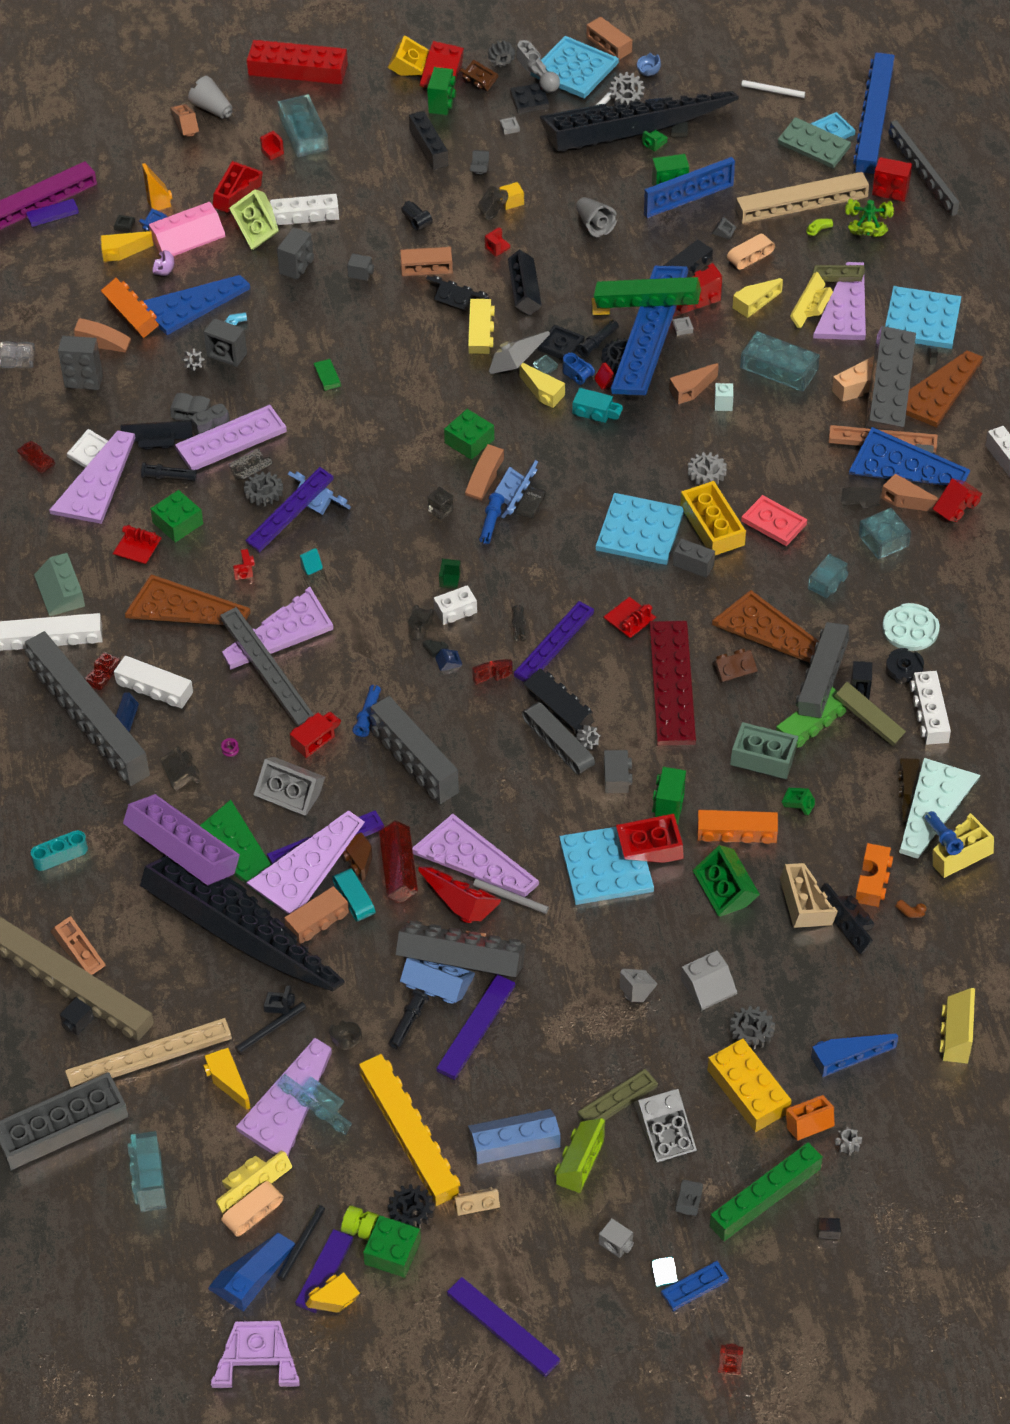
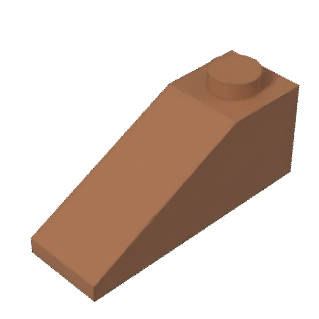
[170,104,199,137]
[50,916,106,975]

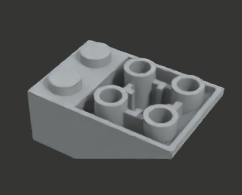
[634,1089,697,1162]

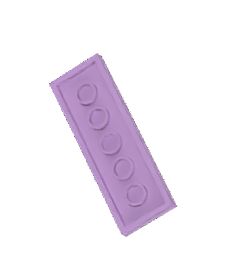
[175,405,287,470]

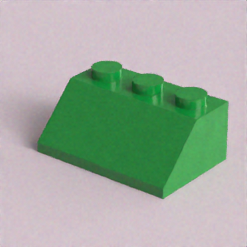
[693,845,760,917]

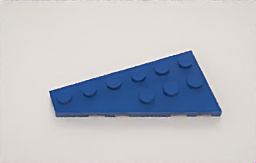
[143,275,250,335]
[849,427,970,486]

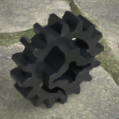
[387,1184,435,1229]

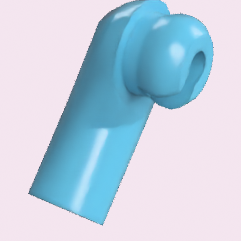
[225,313,247,326]

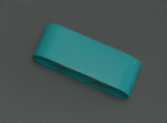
[30,830,88,871]
[332,868,376,922]

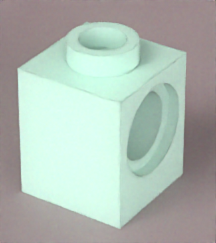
[715,383,733,411]

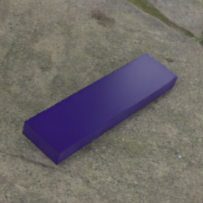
[295,1229,353,1313]

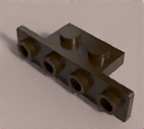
[897,758,920,824]

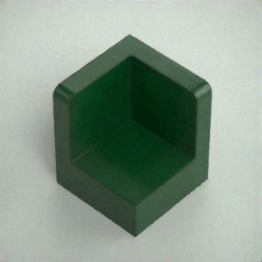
[439,559,461,589]

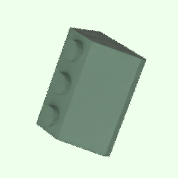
[34,553,85,617]
[730,722,798,779]

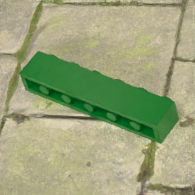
[594,277,701,308]
[710,1142,823,1242]

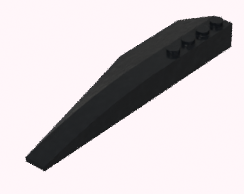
[540,91,739,152]
[140,855,345,991]

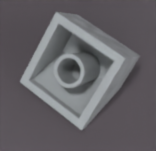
[681,950,737,1011]

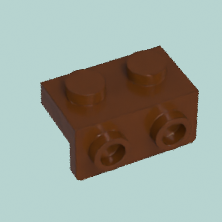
[460,59,499,91]
[712,648,758,683]

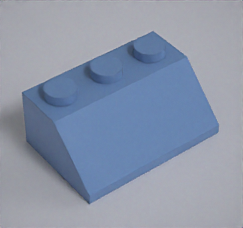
[400,958,475,1004]

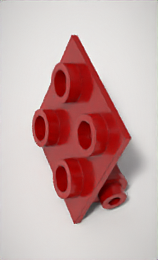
[113,525,162,564]
[603,596,656,638]

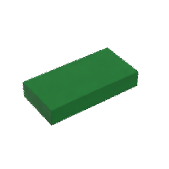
[314,359,341,391]

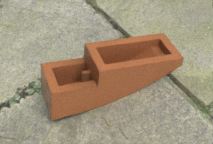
[74,318,131,352]
[465,444,504,501]

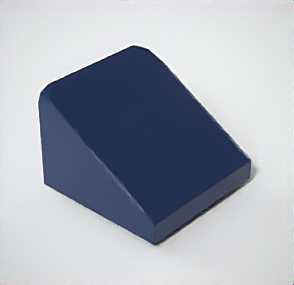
[436,649,462,671]

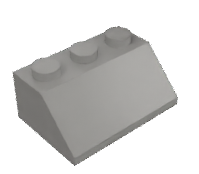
[254,757,325,816]

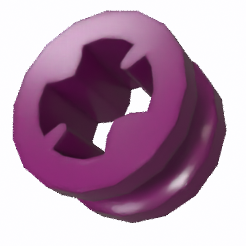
[221,738,239,757]

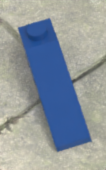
[811,1034,898,1077]

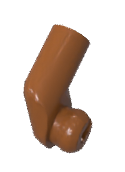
[895,899,927,918]

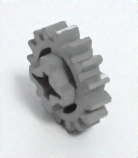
[610,72,645,105]
[688,452,727,485]

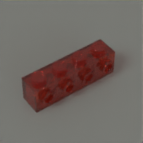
[379,820,418,903]

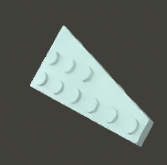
[899,758,980,859]

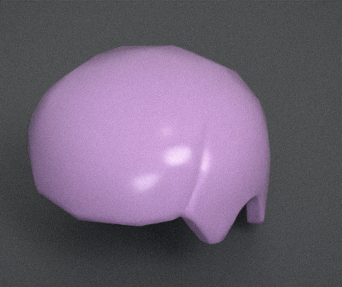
[153,250,174,276]

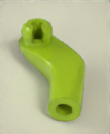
[806,219,833,236]

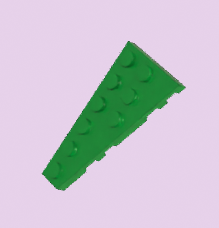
[200,800,274,905]

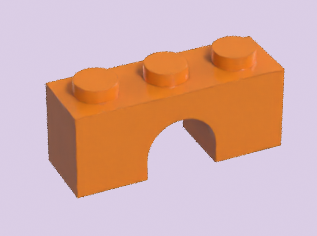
[856,843,894,907]

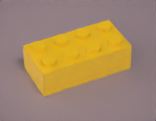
[680,481,746,555]
[707,1038,792,1132]

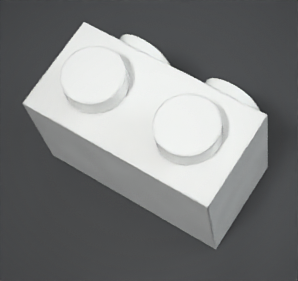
[434,585,477,625]

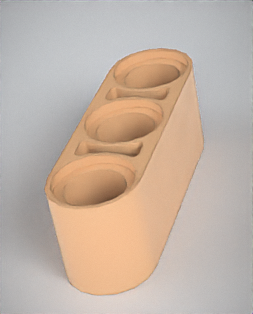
[727,233,775,270]
[222,1181,284,1236]

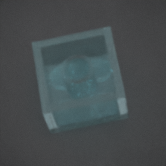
[859,508,911,560]

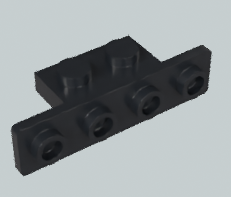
[426,275,490,312]
[120,421,193,449]
[820,883,875,954]

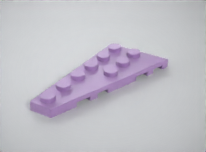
[813,262,866,340]
[49,430,135,524]
[222,587,333,670]
[411,814,539,897]

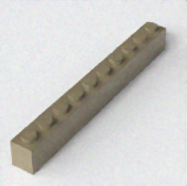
[0,917,154,1041]

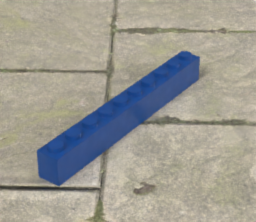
[853,52,895,174]

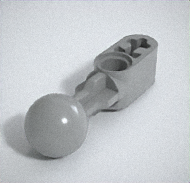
[516,40,560,92]

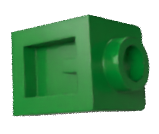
[642,130,668,152]
[781,787,815,815]

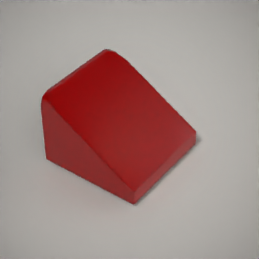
[594,362,614,389]

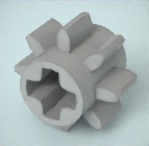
[181,348,205,370]
[576,725,601,749]
[835,1127,862,1155]

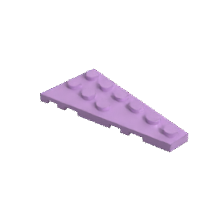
[246,810,364,914]
[236,1038,332,1158]

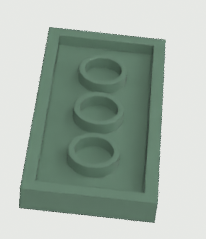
[778,117,851,169]

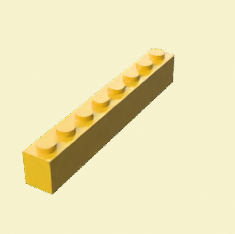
[359,1054,461,1206]

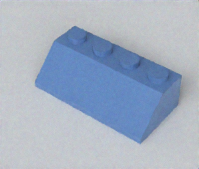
[468,1109,560,1164]

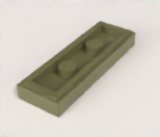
[811,265,865,282]

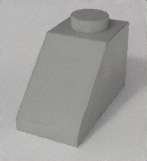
[620,969,657,1002]

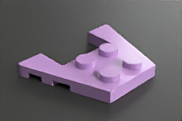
[211,1321,300,1388]

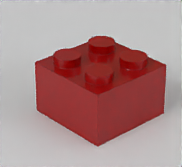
[872,157,912,202]

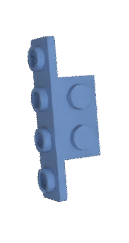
[494,460,538,519]
[288,471,351,515]

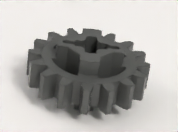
[244,471,283,506]
[730,1005,775,1049]

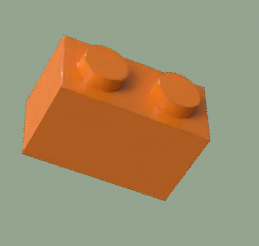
[786,1095,835,1141]

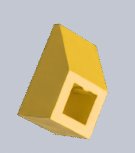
[306,1273,360,1313]

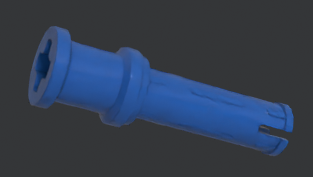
[479,493,505,544]
[352,685,381,737]
[925,811,964,855]

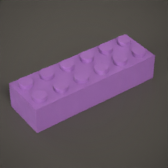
[123,794,240,885]

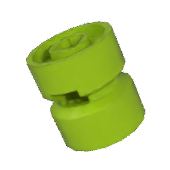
[341,1205,379,1241]

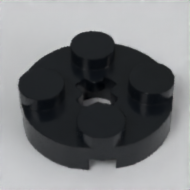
[886,648,924,684]

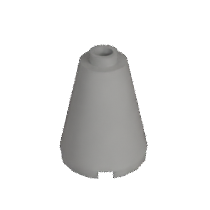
[188,76,232,118]
[576,197,617,237]

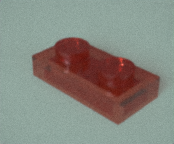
[718,1344,743,1375]

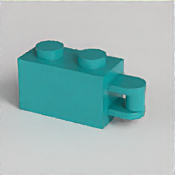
[572,388,623,423]

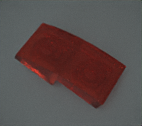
[17,441,55,473]
[84,652,120,690]
[472,659,513,684]

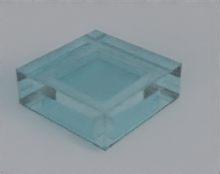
[533,355,558,374]

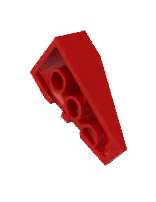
[418,867,501,923]

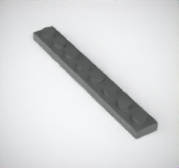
[888,120,959,216]
[220,607,314,727]

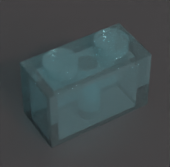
[808,554,848,598]

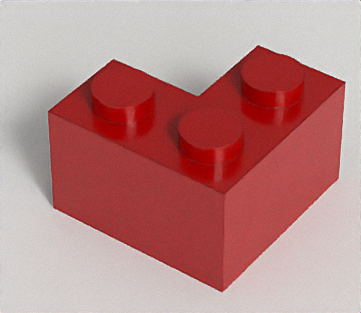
[933,478,983,522]

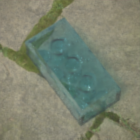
[278,94,329,157]
[740,331,820,391]

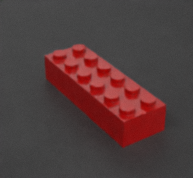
[247,40,348,85]

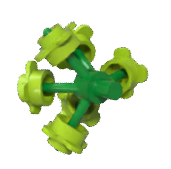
[845,198,894,237]

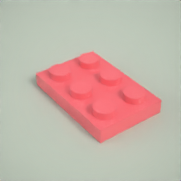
[741,495,807,546]

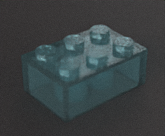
[127,1131,167,1212]

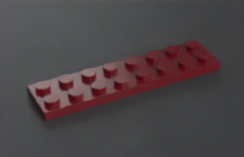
[650,621,696,746]

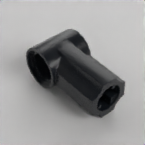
[401,201,433,231]

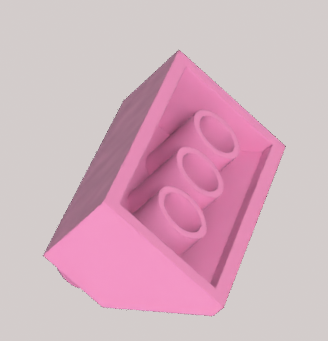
[149,202,226,256]

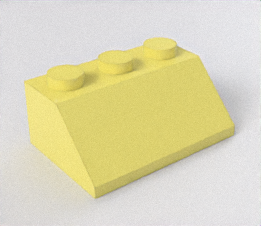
[939,988,975,1064]

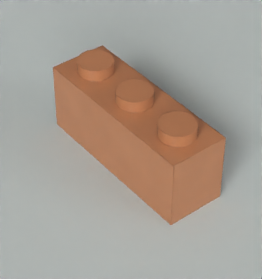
[586,17,632,60]
[400,247,453,276]
[284,886,349,944]

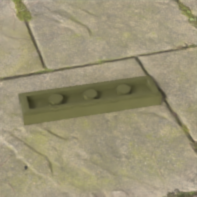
[834,682,906,746]
[578,1069,658,1121]

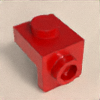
[233,549,255,580]

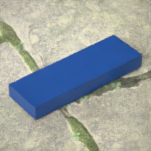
[661,1261,729,1311]

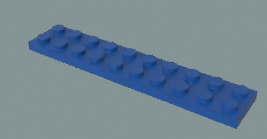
[611,266,688,395]

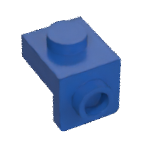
[139,208,167,232]

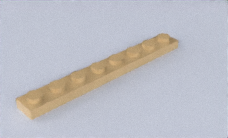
[65,1018,232,1089]

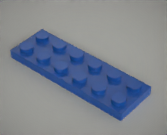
[644,157,735,218]

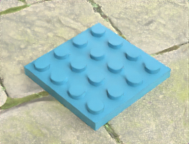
[531,36,619,99]
[885,286,962,349]
[596,493,684,565]
[559,827,654,905]

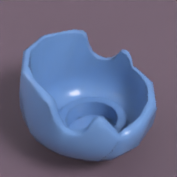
[636,53,661,76]

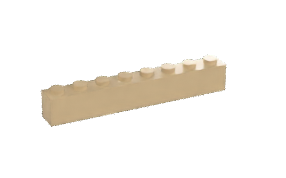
[736,172,869,223]

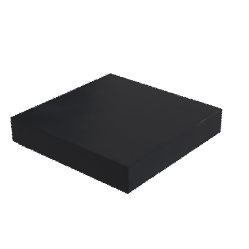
[538,325,585,360]

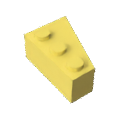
[468,299,495,354]
[933,813,994,878]

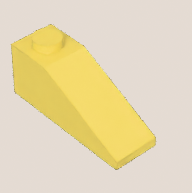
[732,278,783,318]
[520,363,565,408]

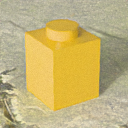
[498,182,524,210]

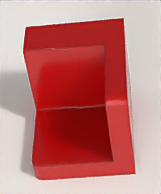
[260,130,284,161]
[485,227,510,257]

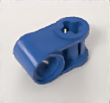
[562,353,595,385]

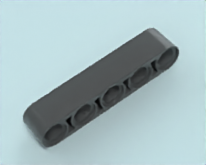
[522,702,595,775]

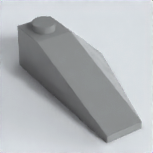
[489,331,550,374]

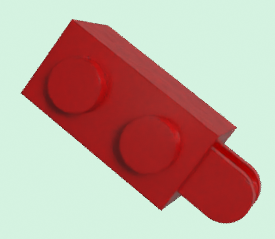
[290,712,341,758]

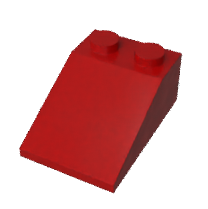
[420,41,464,88]
[616,814,683,863]

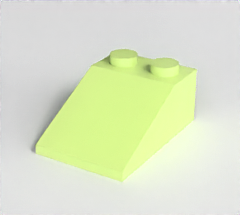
[230,189,279,250]

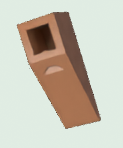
[669,363,718,404]
[881,474,939,513]

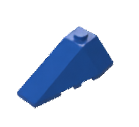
[208,1233,296,1312]

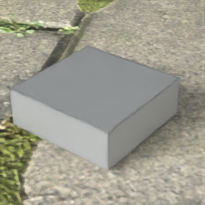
[499,117,520,135]
[672,317,693,336]

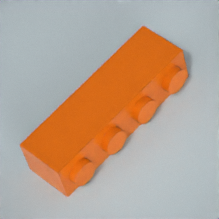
[101,278,159,339]
[697,810,778,844]

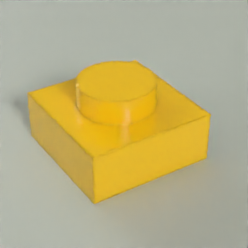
[592,298,610,315]

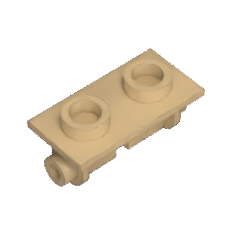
[454,1187,500,1216]

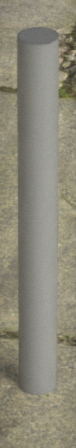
[473,879,549,914]

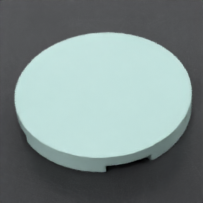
[882,603,940,651]

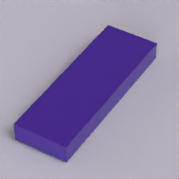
[26,199,79,227]

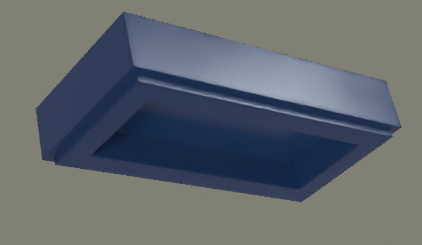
[116,692,139,732]

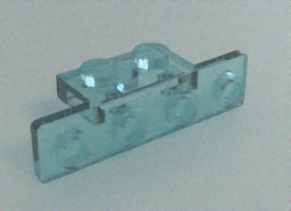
[278,1074,352,1135]

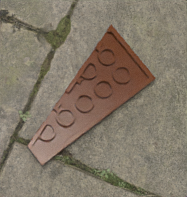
[906,350,983,428]
[125,574,251,625]
[712,590,819,663]

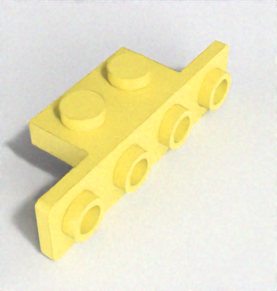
[790,272,833,328]
[216,1151,292,1215]

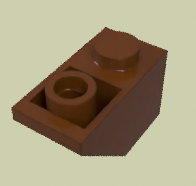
[341,832,372,881]

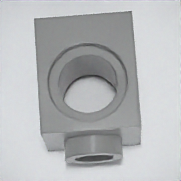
[599,1219,634,1258]

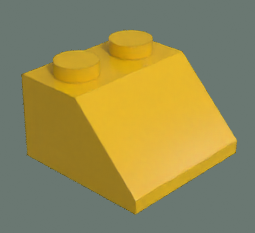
[387,35,429,76]

